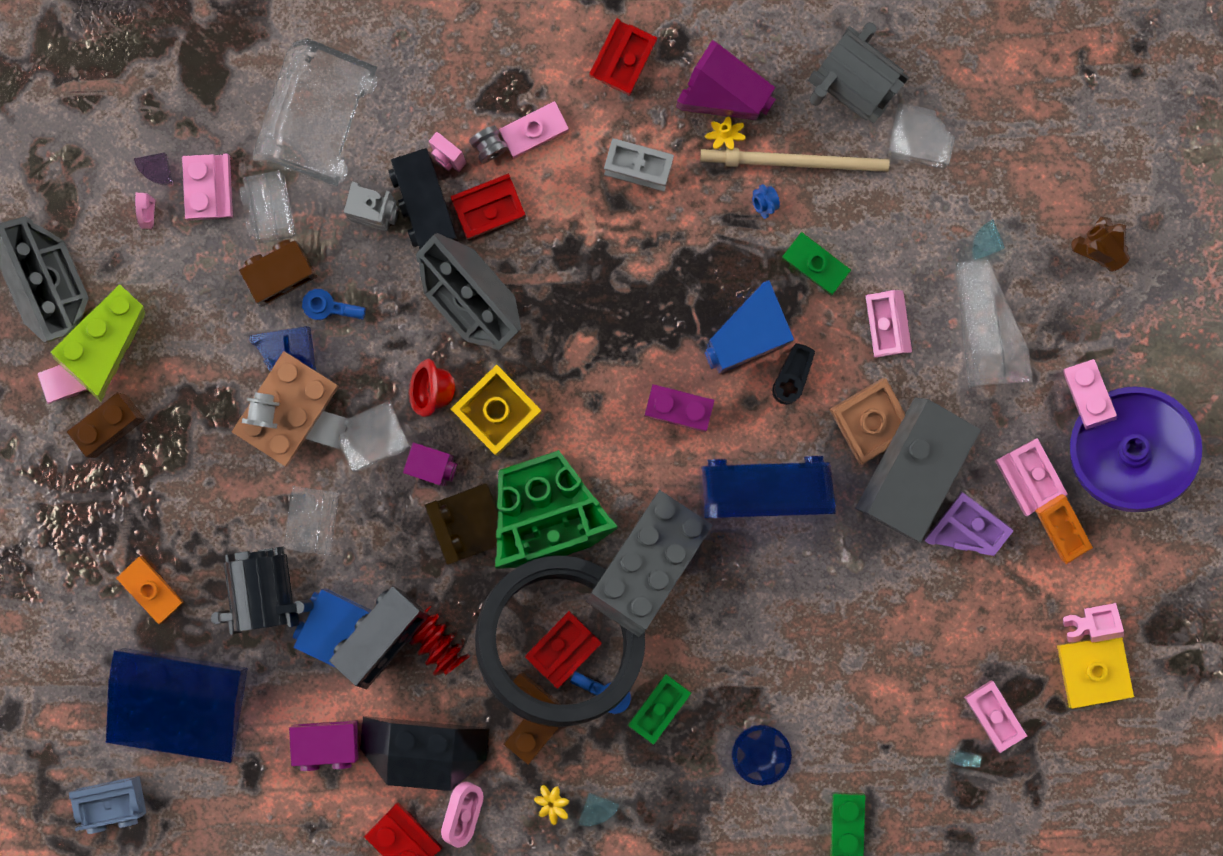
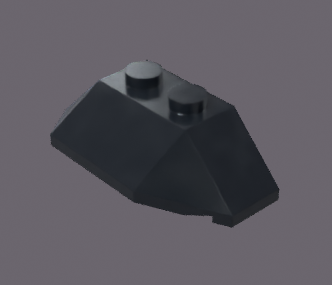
[360,716,490,791]

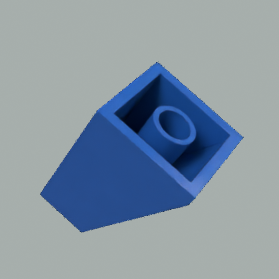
[704,280,794,374]

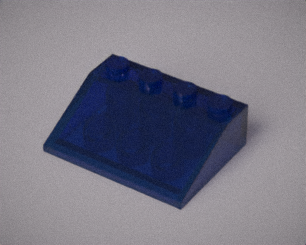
[106,648,248,763]

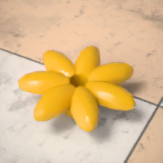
[705,116,746,150]
[534,785,569,825]

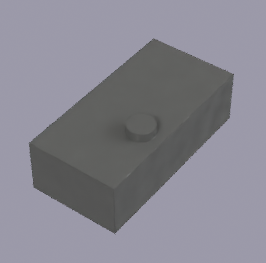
[855,397,981,543]

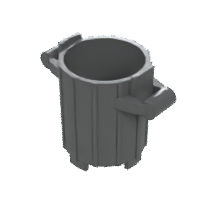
[808,22,909,123]

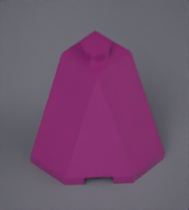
[676,40,776,120]

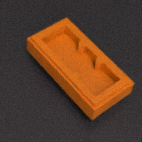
[1035,494,1093,564]
[116,556,184,624]

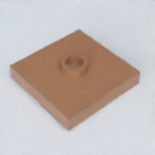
[829,378,905,465]

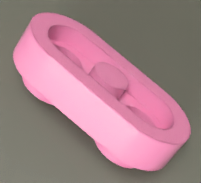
[441,782,483,848]

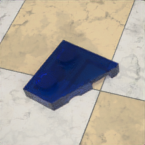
[249,326,316,371]

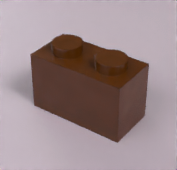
[239,239,317,307]
[67,392,146,458]

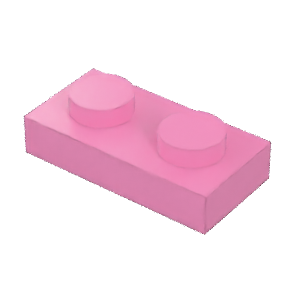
[429,132,467,172]
[1063,359,1117,430]
[964,680,1027,753]

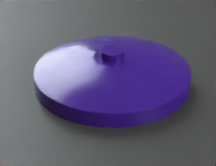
[1070,387,1202,512]

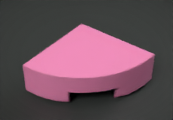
[135,193,155,229]

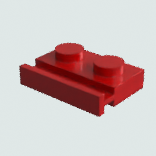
[589,18,658,96]
[450,173,526,240]
[524,611,602,689]
[364,802,442,856]

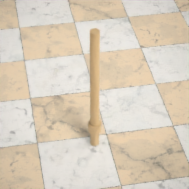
[700,147,890,172]

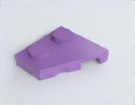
[924,491,1014,556]

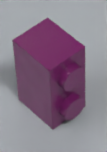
[644,384,715,432]
[403,442,458,486]
[289,720,360,771]

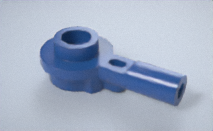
[302,289,366,320]
[569,671,631,714]

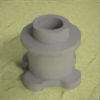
[241,392,280,429]

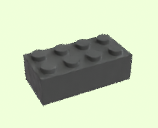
[585,490,713,637]

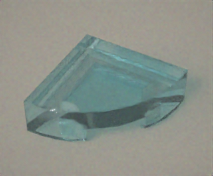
[972,219,1005,261]
[949,748,982,768]
[578,792,619,826]

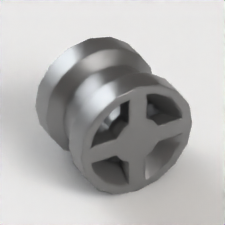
[469,125,508,163]

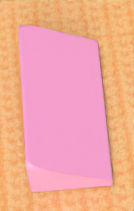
[865,290,912,358]

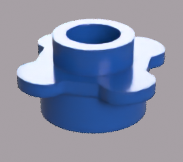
[752,184,780,219]

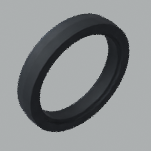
[475,556,645,727]

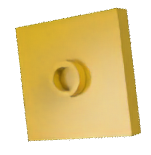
[1057,637,1134,709]

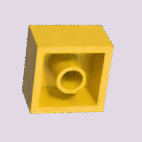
[451,365,543,456]

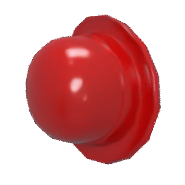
[409,359,455,417]

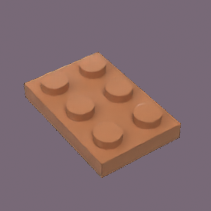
[232,351,339,467]

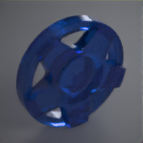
[732,725,792,786]

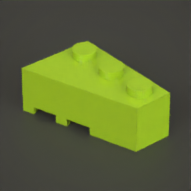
[50,284,145,402]

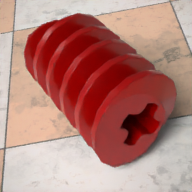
[409,606,470,676]

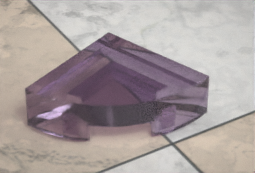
[134,152,173,185]

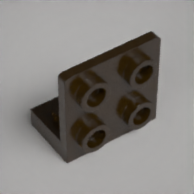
[424,483,498,565]

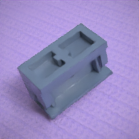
[69,776,147,834]

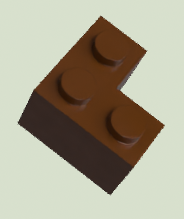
[503,671,562,765]

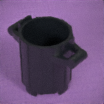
[211,546,314,635]

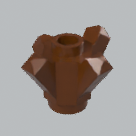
[1071,217,1130,272]

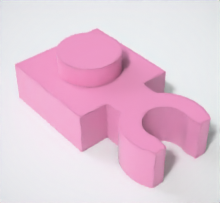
[1063,603,1124,643]

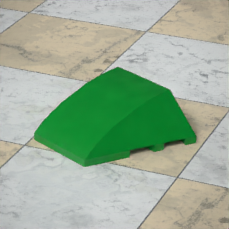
[495,450,618,569]

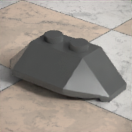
[0,216,89,343]
[416,233,521,350]

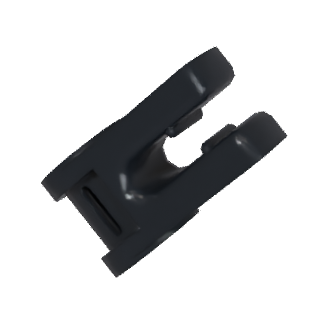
[772,343,815,405]

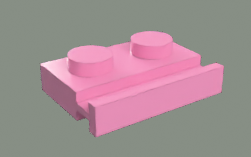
[182,154,233,220]
[995,438,1068,516]

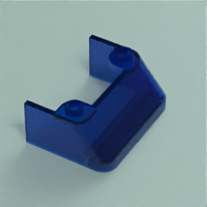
[699,456,836,518]

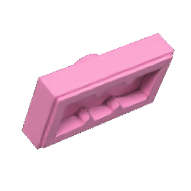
[499,101,569,159]

